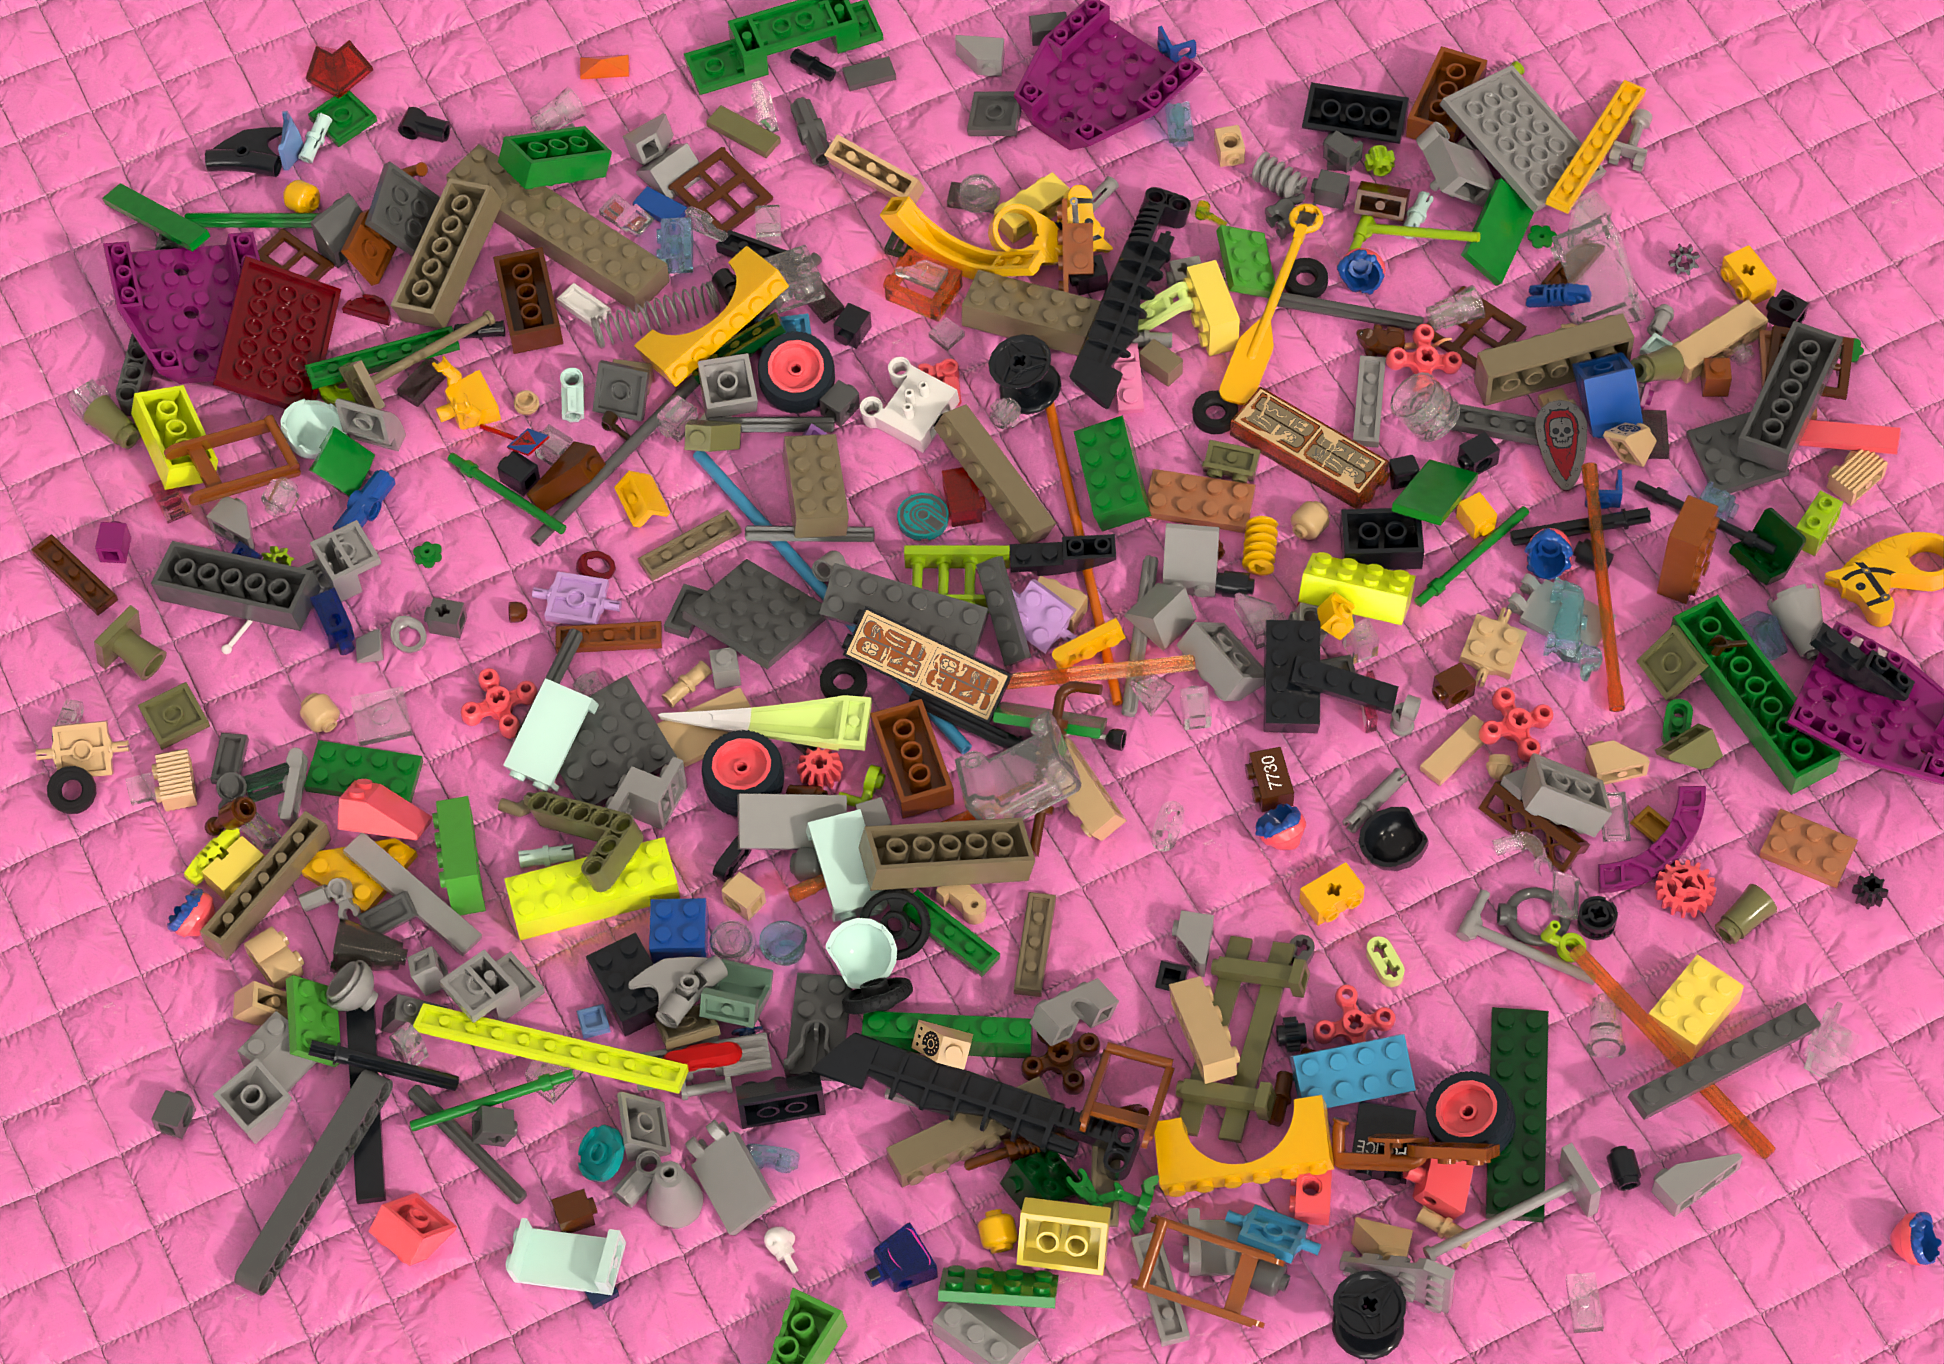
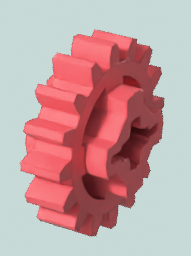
[1655,859,1716,918]

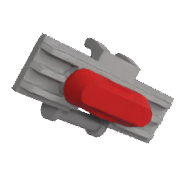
[637,1032,772,1101]

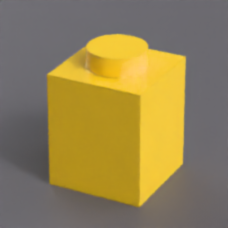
[1456,492,1497,540]

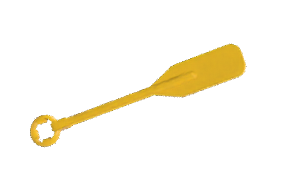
[1219,203,1324,405]

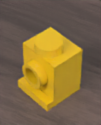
[1317,592,1355,640]

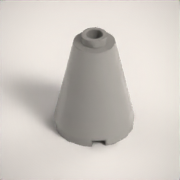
[1767,584,1823,661]
[646,1161,704,1229]

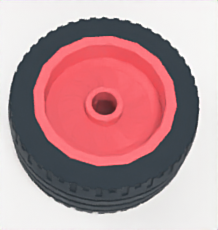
[758,331,835,414]
[702,730,784,817]
[1426,1071,1516,1161]

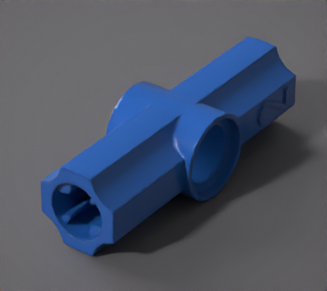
[333,469,396,531]

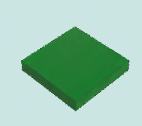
[308,88,377,147]

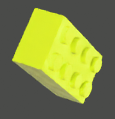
[131,385,218,490]
[1298,552,1416,625]

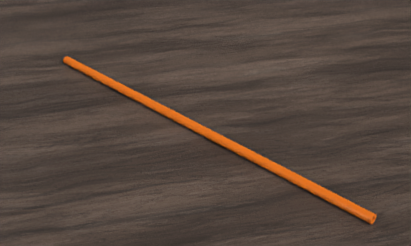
[1045,402,1123,706]

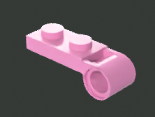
[1113,343,1144,414]

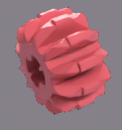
[797,747,843,789]

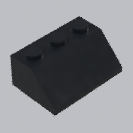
[735,1072,826,1129]

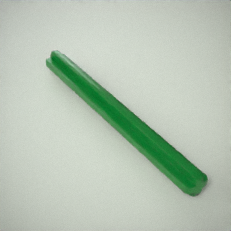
[185,213,320,228]

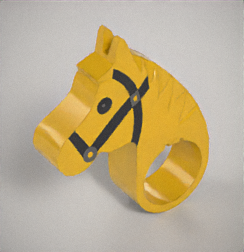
[988,185,1113,266]
[1824,532,1944,627]

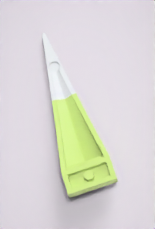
[658,695,872,751]

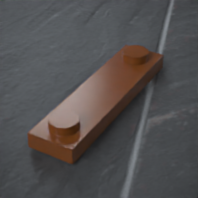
[555,621,662,654]

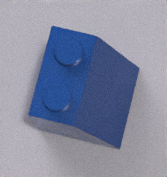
[1572,352,1643,438]

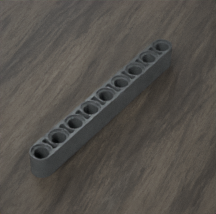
[116,234,184,416]
[234,1069,393,1296]

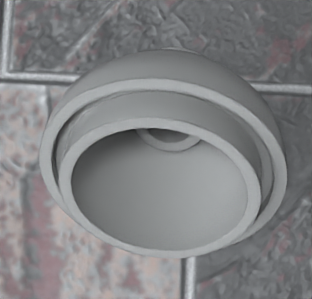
[326,960,378,1011]

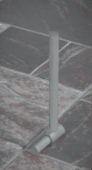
[1456,890,1598,985]

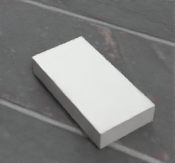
[557,283,611,327]

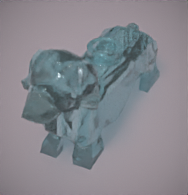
[1543,577,1603,681]

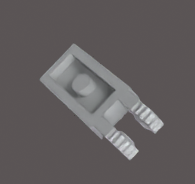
[278,747,308,827]

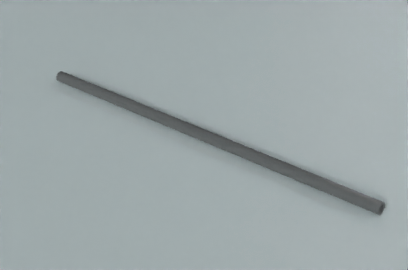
[530,252,822,546]

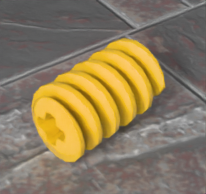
[1242,516,1279,576]

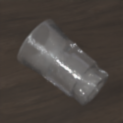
[530,87,586,132]
[1426,285,1485,331]
[1586,993,1626,1059]

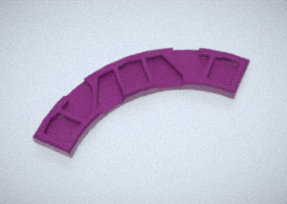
[1598,786,1706,893]

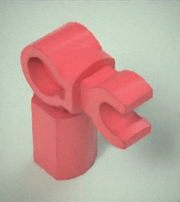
[918,359,962,406]

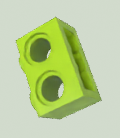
[1796,490,1844,556]

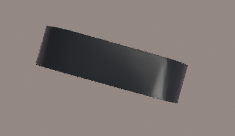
[713,836,752,882]

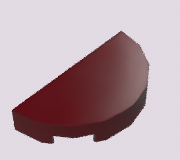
[342,294,391,326]

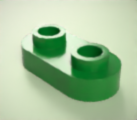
[1661,699,1693,744]

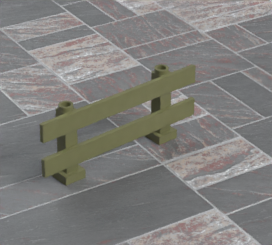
[1176,936,1310,1143]

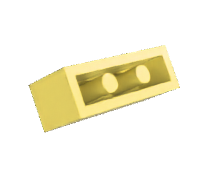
[994,172,1070,243]

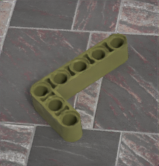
[527,791,644,892]

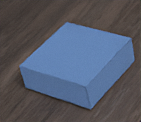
[576,1004,611,1039]

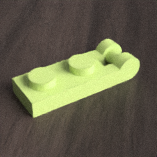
[1138,282,1193,332]

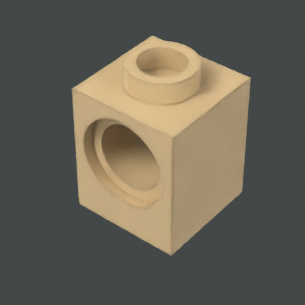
[1214,125,1245,167]
[721,872,766,921]

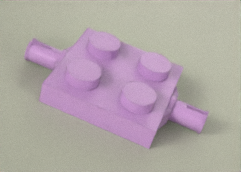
[532,571,622,625]
[1012,579,1077,654]

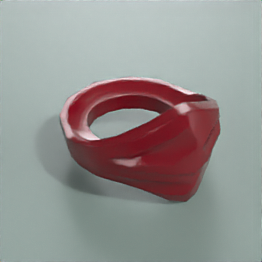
[576,551,616,579]

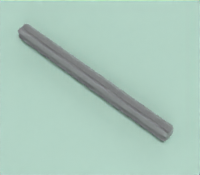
[1121,555,1158,717]

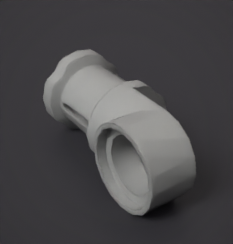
[1390,694,1421,737]

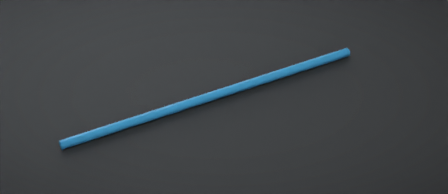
[693,451,972,754]

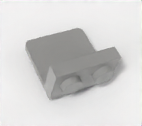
[1182,1208,1241,1276]

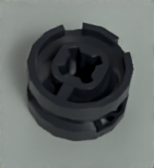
[1577,896,1618,940]

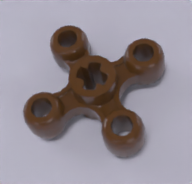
[1021,1032,1100,1095]

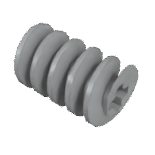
[1252,151,1307,198]

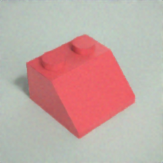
[368,1192,457,1266]

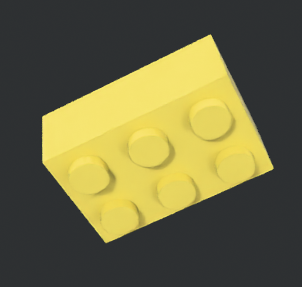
[1183,260,1240,356]
[1645,954,1744,1060]
[1016,1197,1111,1275]

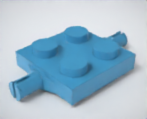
[1225,1204,1322,1264]

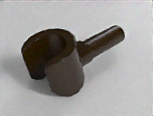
[601,411,630,440]
[1708,635,1747,656]

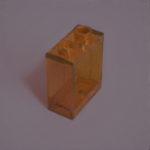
[883,249,963,322]

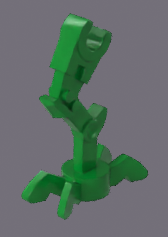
[1065,1168,1159,1235]

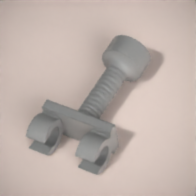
[1608,109,1653,172]

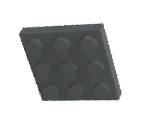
[365,162,440,257]
[1686,412,1789,498]

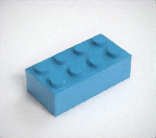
[1289,1034,1416,1108]

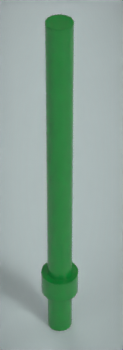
[447,453,567,534]
[1414,506,1529,607]
[410,1068,575,1132]

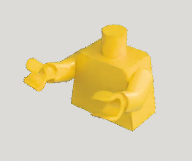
[432,356,501,430]

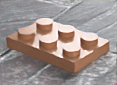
[1759,808,1858,889]

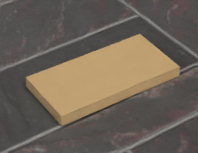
[657,687,751,768]

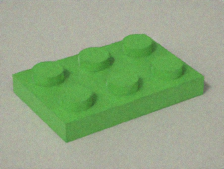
[1216,225,1275,298]
[286,975,340,1067]

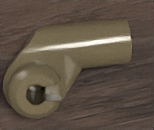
[498,792,535,817]

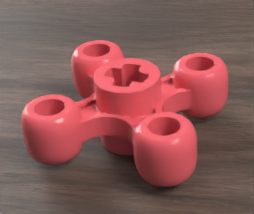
[1386,324,1463,398]
[461,668,538,739]
[1479,687,1554,762]
[1313,985,1396,1044]

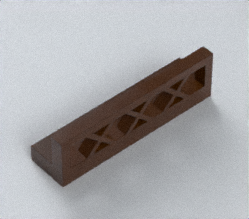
[1478,781,1591,873]

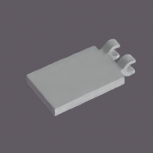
[1507,573,1616,659]
[685,1119,777,1236]

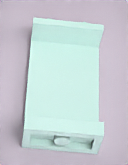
[503,678,599,792]
[806,809,888,923]
[506,1218,626,1295]

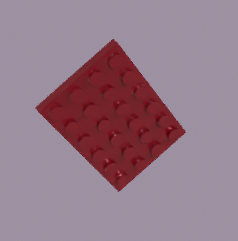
[213,256,342,409]

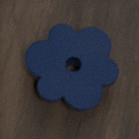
[731,1026,763,1037]

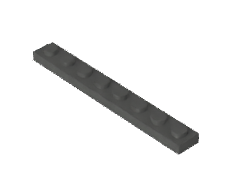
[1628,1002,1822,1120]

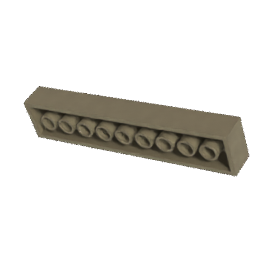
[446,144,670,313]

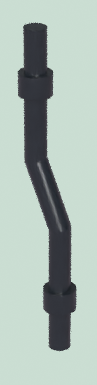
[1634,480,1777,555]

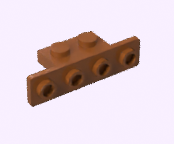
[1057,198,1094,293]

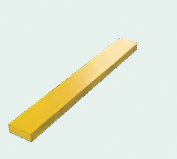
[1545,80,1646,214]

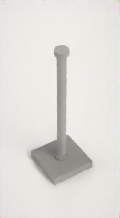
[1423,1143,1601,1261]

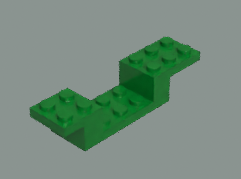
[684,0,884,95]

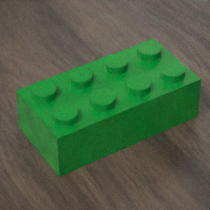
[498,126,612,189]
[1074,415,1152,532]

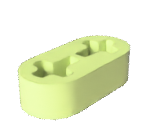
[1366,936,1405,987]

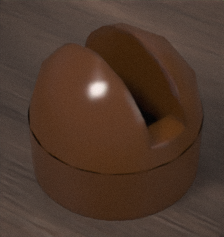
[509,601,528,623]

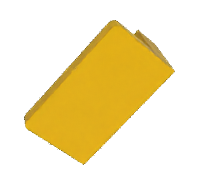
[614,470,670,528]

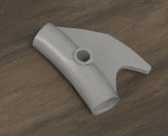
[628,955,728,1028]

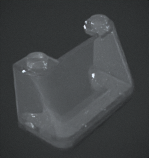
[1551,216,1646,325]
[955,711,1082,820]

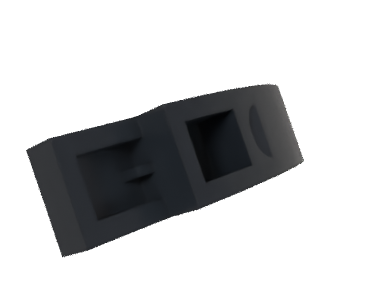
[1010,534,1116,576]
[1810,622,1915,701]

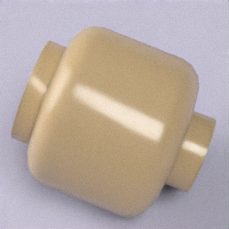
[1291,501,1330,540]
[300,693,340,733]

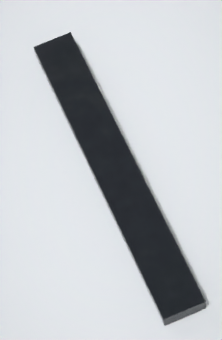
[346,1004,386,1204]

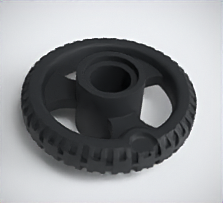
[860,889,931,960]
[842,977,913,1014]

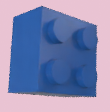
[649,898,709,964]

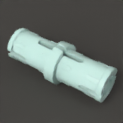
[298,113,332,164]
[1403,191,1434,239]
[518,844,575,868]

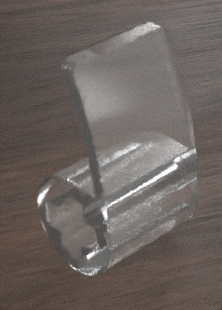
[755,205,782,245]

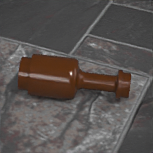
[205,796,257,836]

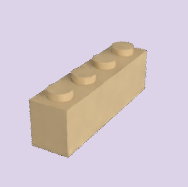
[824,134,925,204]
[1671,300,1768,384]
[1036,735,1127,841]
[1169,976,1240,1084]

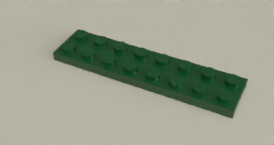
[1485,1007,1549,1222]

